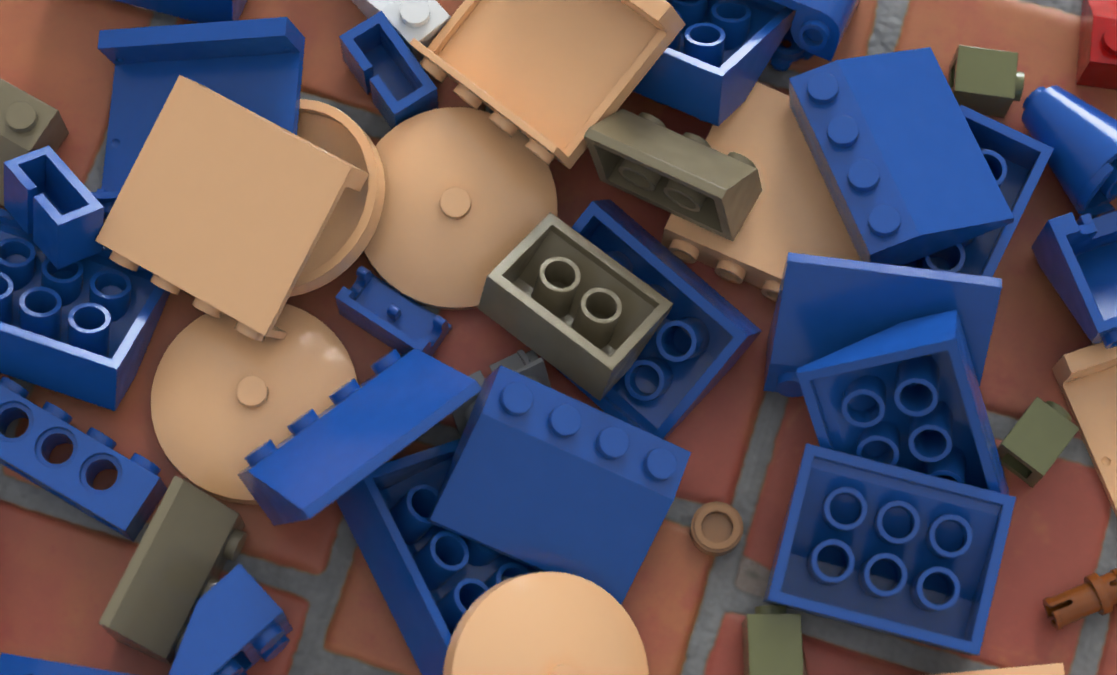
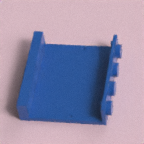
[91,17,305,219]

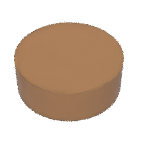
[690,501,743,556]

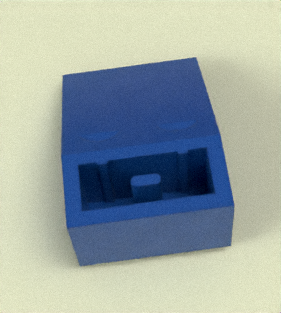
[168,563,293,675]

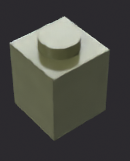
[948,45,1024,118]
[997,397,1080,488]
[742,605,804,675]

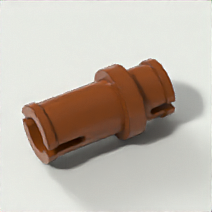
[1043,568,1117,631]

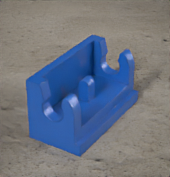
[335,266,452,357]

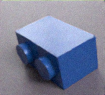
[339,11,439,129]
[4,145,104,270]

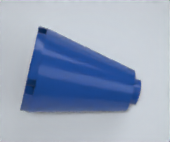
[1021,85,1117,219]

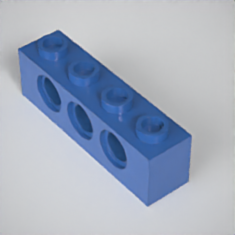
[0,376,167,542]

